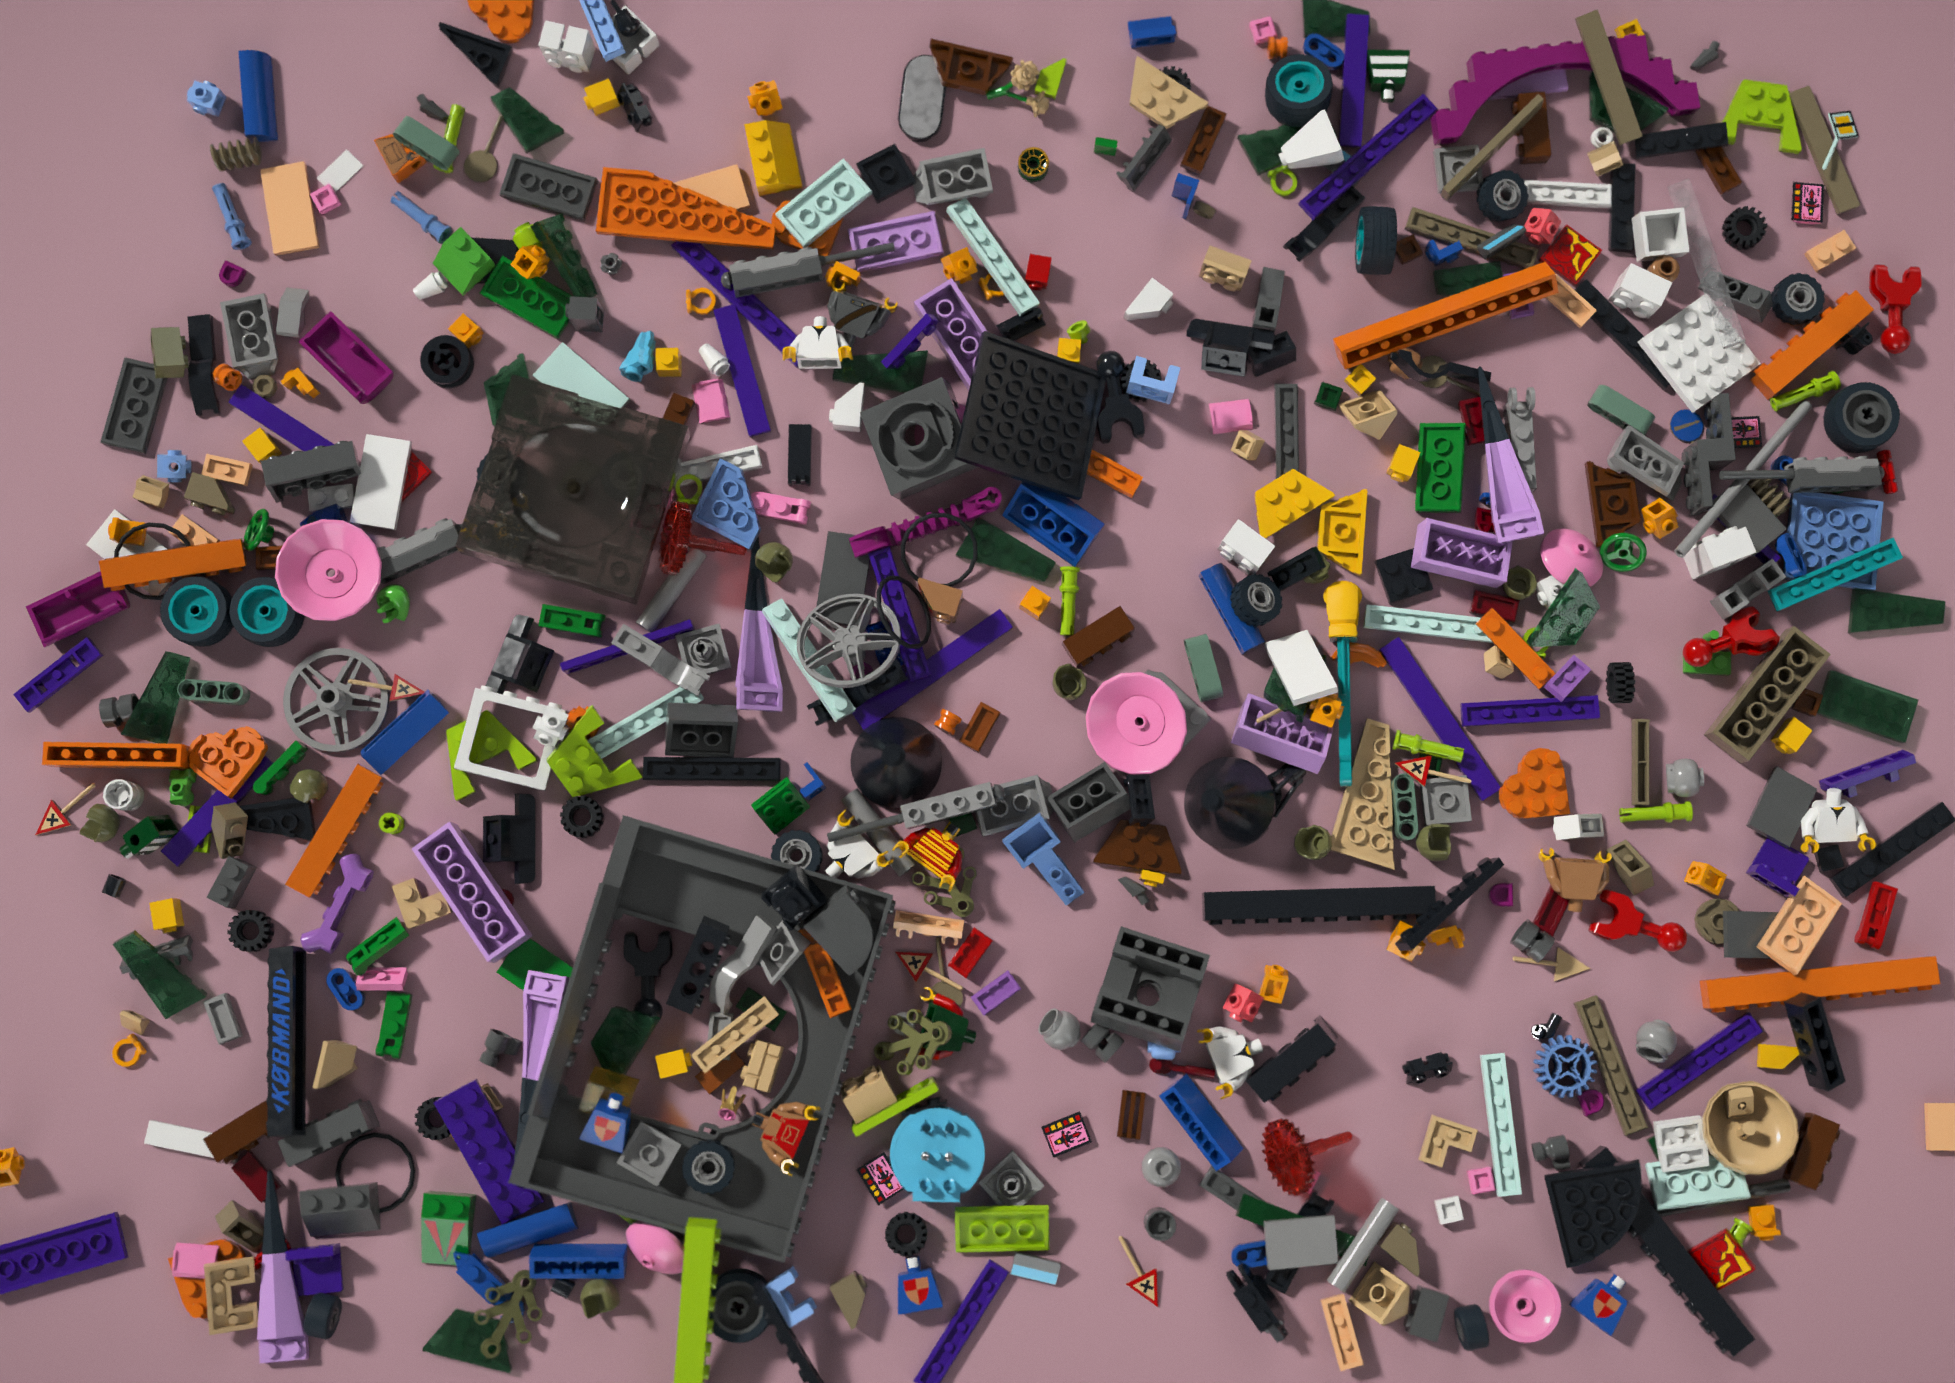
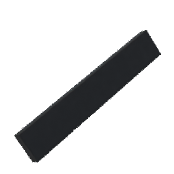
[643,757,781,781]

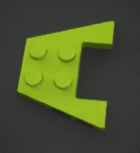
[1721,79,1802,154]
[547,705,643,797]
[446,710,538,801]

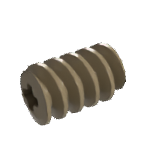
[210,137,262,172]
[1747,479,1792,517]

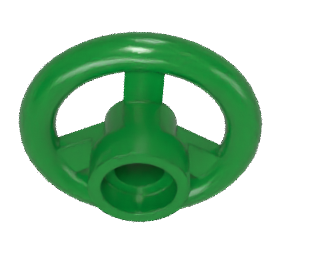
[243,509,274,551]
[1600,533,1647,572]

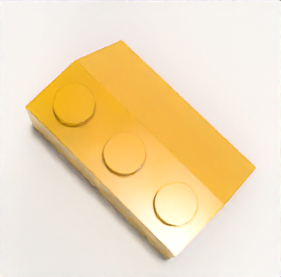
[744,120,803,196]

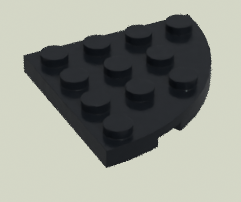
[1544,1159,1642,1268]

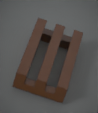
[1117,1090,1146,1140]

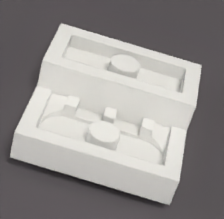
[1653,1115,1709,1172]

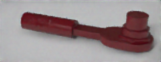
[1149,1058,1215,1079]

